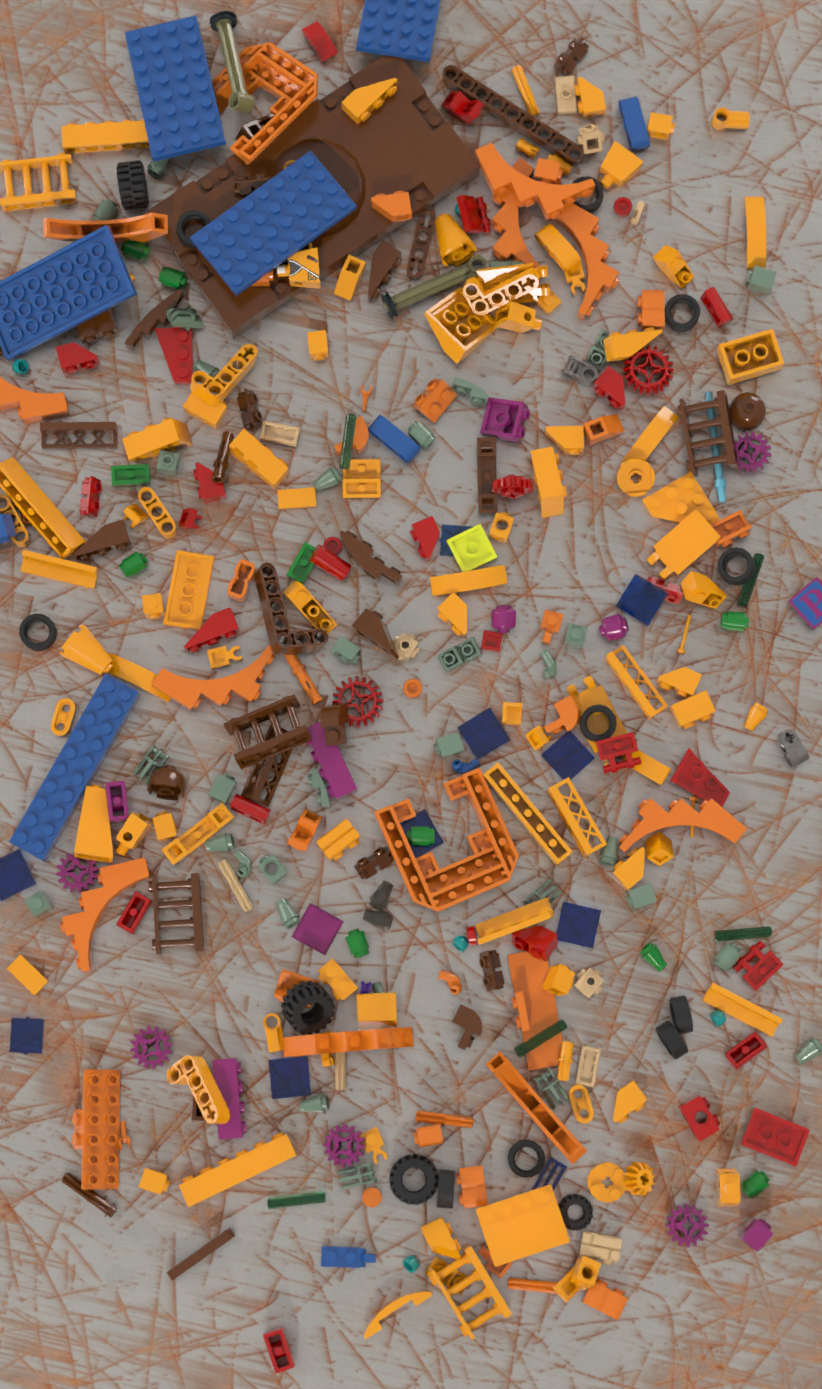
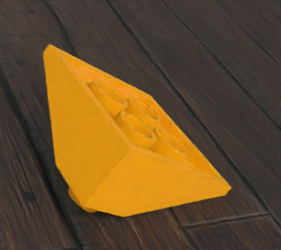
[425,287,498,364]

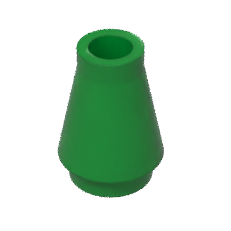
[640,942,667,972]

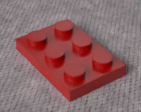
[740,1107,810,1167]

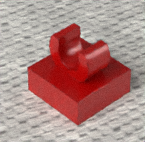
[178,508,202,529]

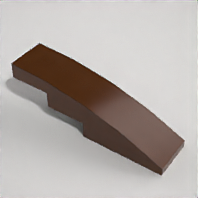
[124,289,184,351]

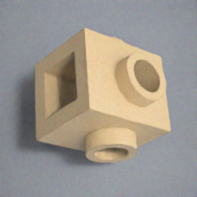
[576,124,604,154]
[393,633,420,662]
[573,968,604,999]

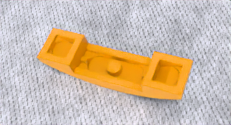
[744,196,766,269]
[619,406,679,476]
[430,564,508,596]
[108,652,171,703]
[161,802,234,865]
[364,1290,433,1339]

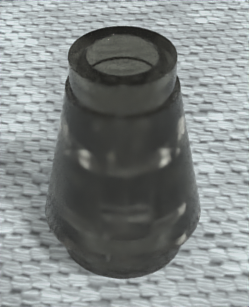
[369,881,393,911]
[363,909,393,930]

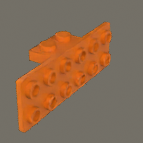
[507,952,563,1071]
[72,1070,121,1190]

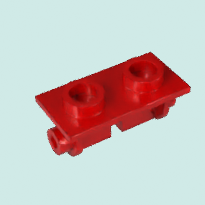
[79,476,102,517]
[643,576,683,604]

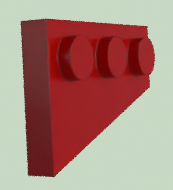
[154,328,193,384]
[670,748,730,807]

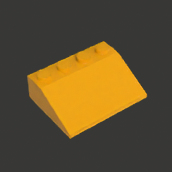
[475,1184,570,1267]

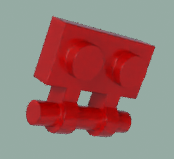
[456,195,491,234]
[595,732,642,774]
[732,941,784,991]

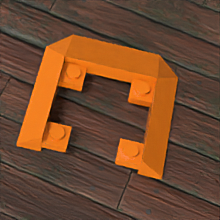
[212,42,318,165]
[374,767,519,912]

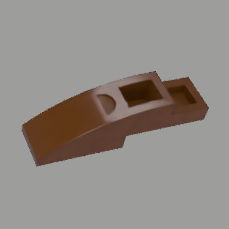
[340,530,402,586]

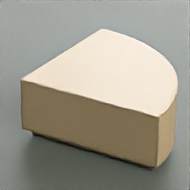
[631,201,645,225]

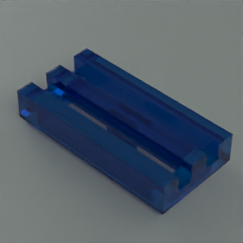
[530,1157,567,1191]

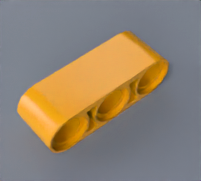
[534,223,581,272]
[138,487,177,539]
[0,494,31,547]

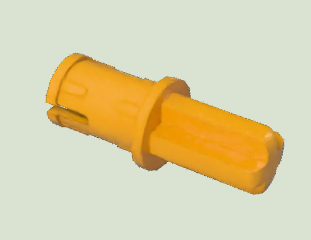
[557,1041,574,1081]

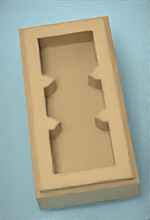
[555,76,577,115]
[259,420,301,447]
[575,1045,601,1088]

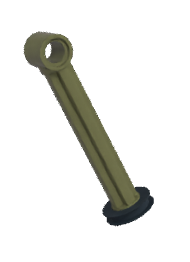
[210,11,255,113]
[381,255,487,319]

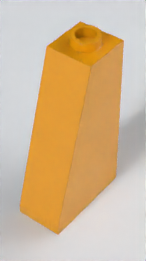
[74,785,113,864]

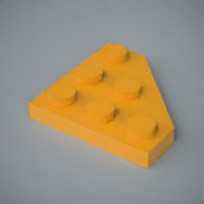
[642,472,720,525]

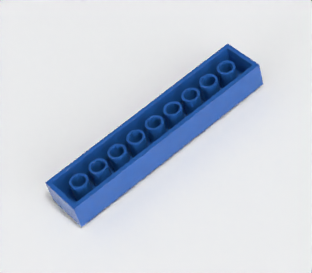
[9,674,141,863]

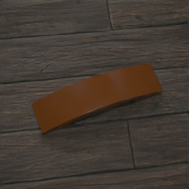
[477,437,498,514]

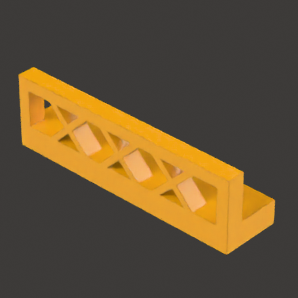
[20,550,99,590]
[604,645,668,720]
[546,777,607,858]
[475,897,555,945]
[702,983,783,1037]

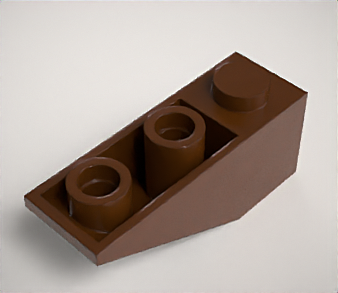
[368,240,402,302]
[73,520,131,561]

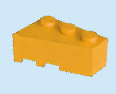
[122,417,193,462]
[229,428,289,489]
[530,447,567,518]

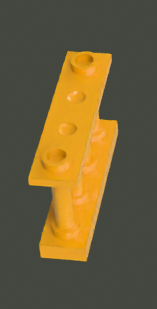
[0,153,78,212]
[428,1243,512,1340]

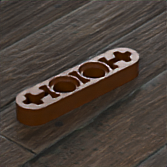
[406,209,436,280]
[167,1228,235,1281]

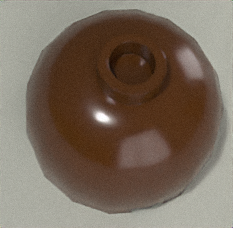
[729,392,766,431]
[147,765,187,800]

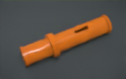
[284,654,323,705]

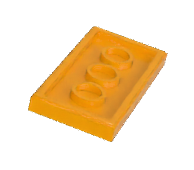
[163,550,215,631]

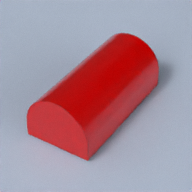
[700,287,734,329]
[309,544,351,581]
[230,793,271,825]
[116,891,153,935]
[724,1031,768,1071]

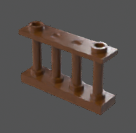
[677,390,739,476]
[223,694,312,769]
[149,873,204,955]

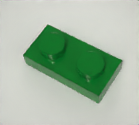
[111,464,150,486]
[287,542,316,585]

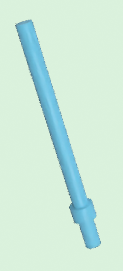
[705,392,726,503]

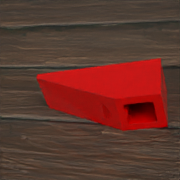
[184,607,240,653]

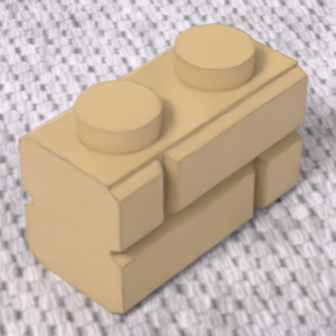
[578,1230,622,1265]

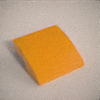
[342,459,381,498]

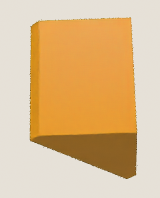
[357,992,397,1031]

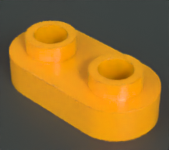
[50,698,76,736]
[568,1085,594,1124]

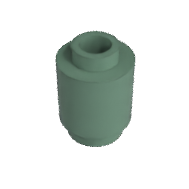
[92,199,118,221]
[408,421,436,449]
[713,943,741,972]

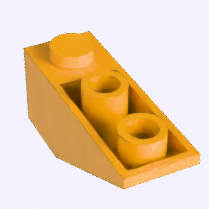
[342,78,398,124]
[603,327,662,362]
[282,580,338,634]

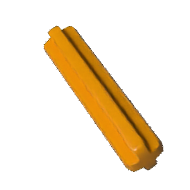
[512,65,540,117]

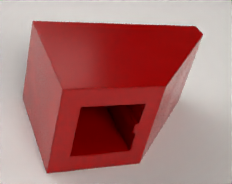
[56,342,100,374]
[593,366,626,411]
[193,462,227,503]
[410,516,440,562]
[512,926,558,961]

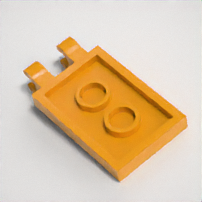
[477,263,551,307]
[646,509,721,580]
[566,675,627,754]

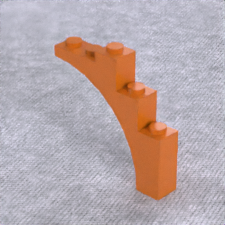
[475,143,595,220]
[491,158,543,281]
[554,203,620,320]
[43,212,168,244]
[0,377,70,424]
[152,645,276,711]
[619,798,747,852]
[60,857,151,973]
[283,1027,414,1057]
[486,1051,587,1164]

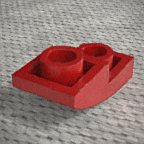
[301,21,338,62]

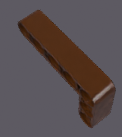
[255,562,328,656]

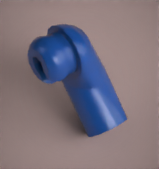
[452,758,481,774]

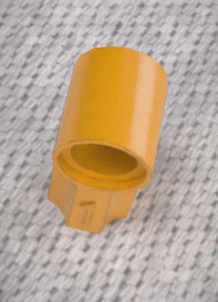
[711,107,750,130]
[263,1012,284,1052]

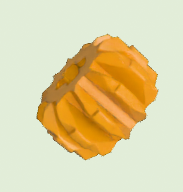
[622,1162,656,1196]

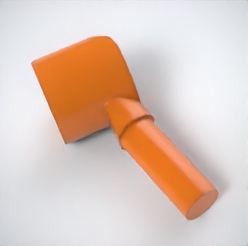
[361,384,372,412]
[119,1121,131,1150]

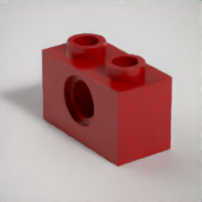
[678,1095,720,1142]
[263,1326,296,1374]

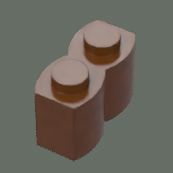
[76,308,118,344]

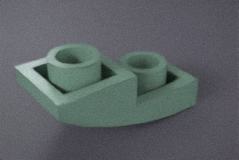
[585,329,610,371]
[452,377,489,405]
[438,637,483,672]
[308,769,330,809]

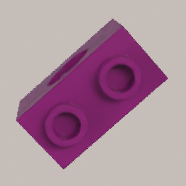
[105,781,129,824]
[738,1218,773,1252]

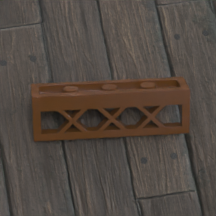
[40,422,118,449]
[241,725,293,807]

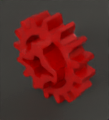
[492,474,533,499]

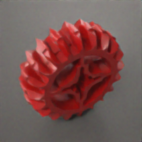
[623,345,674,396]
[332,676,384,728]

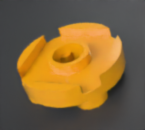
[616,458,655,497]
[587,1162,626,1202]

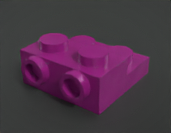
[480,397,530,443]

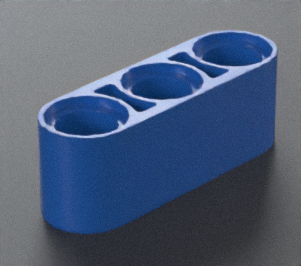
[618,96,650,151]
[368,415,421,464]

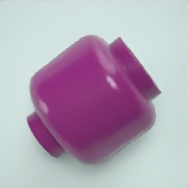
[491,605,516,633]
[599,614,629,641]

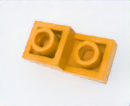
[632,750,671,786]
[425,1255,467,1296]

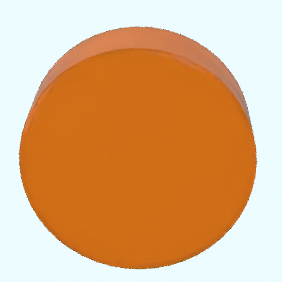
[403,679,422,698]
[362,1187,382,1207]

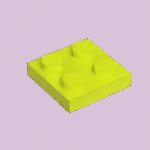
[446,524,497,572]

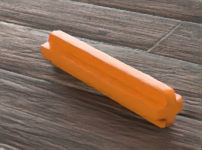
[416,1111,474,1128]
[507,1278,558,1294]

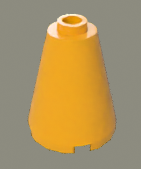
[435,213,477,267]
[59,624,114,675]

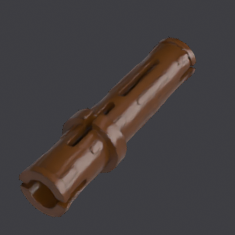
[211,431,234,484]

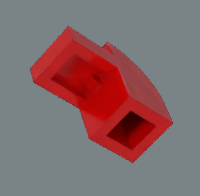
[441,91,484,125]

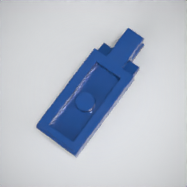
[321,1246,376,1268]

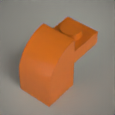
[334,416,369,456]
[544,695,581,735]
[287,809,323,852]

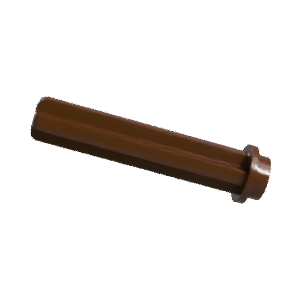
[61,1173,118,1218]

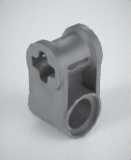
[561,355,598,387]
[777,729,809,768]

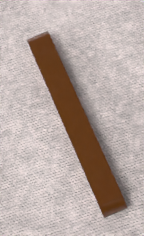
[442,65,583,167]

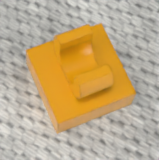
[123,503,149,528]
[525,725,551,751]

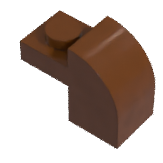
[320,703,349,746]
[452,1004,482,1050]

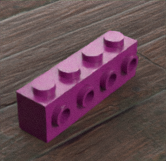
[306,722,357,801]
[212,1058,247,1140]

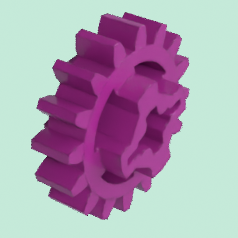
[735,432,772,473]
[56,851,99,893]
[130,1026,173,1069]
[323,1124,366,1168]
[665,1203,709,1247]

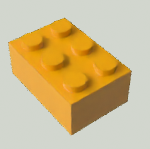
[716,328,785,385]

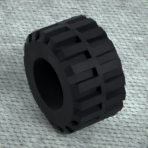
[116,160,149,210]
[281,980,335,1035]
[389,1154,439,1205]

